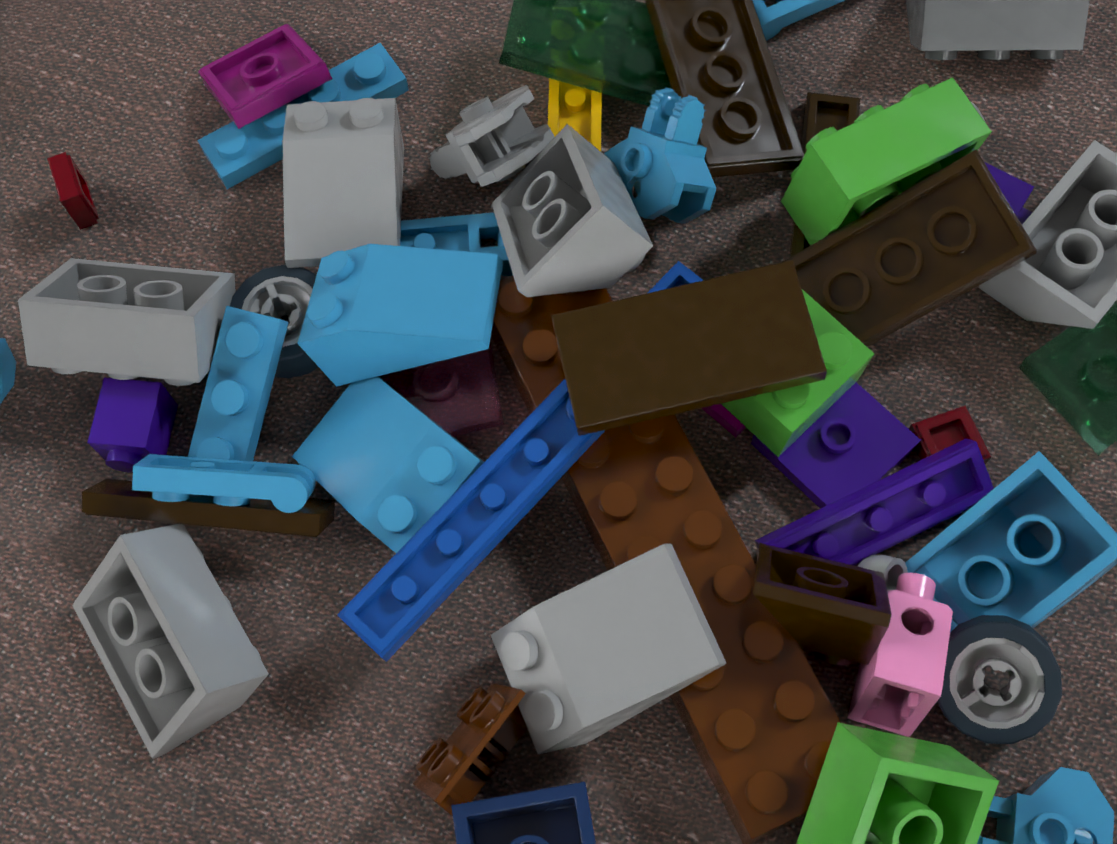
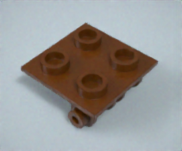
[413,683,528,816]

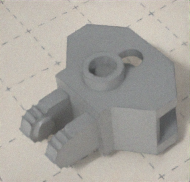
[428,85,555,187]

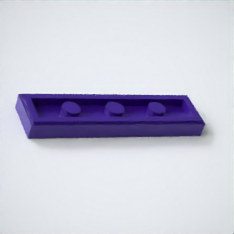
[754,438,994,565]

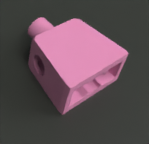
[848,573,953,737]

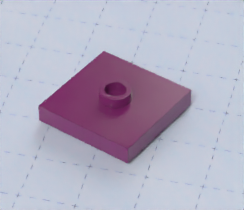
[198,24,332,129]

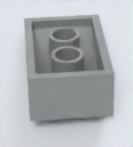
[282,98,404,268]
[491,544,726,754]

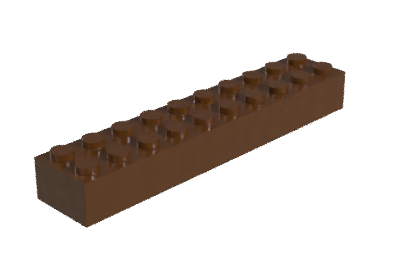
[491,276,841,844]

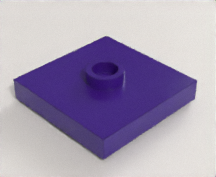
[751,382,921,509]

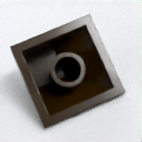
[753,543,892,665]

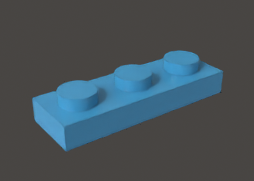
[188,306,289,461]

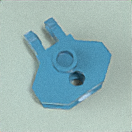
[604,87,716,224]
[977,767,1114,844]

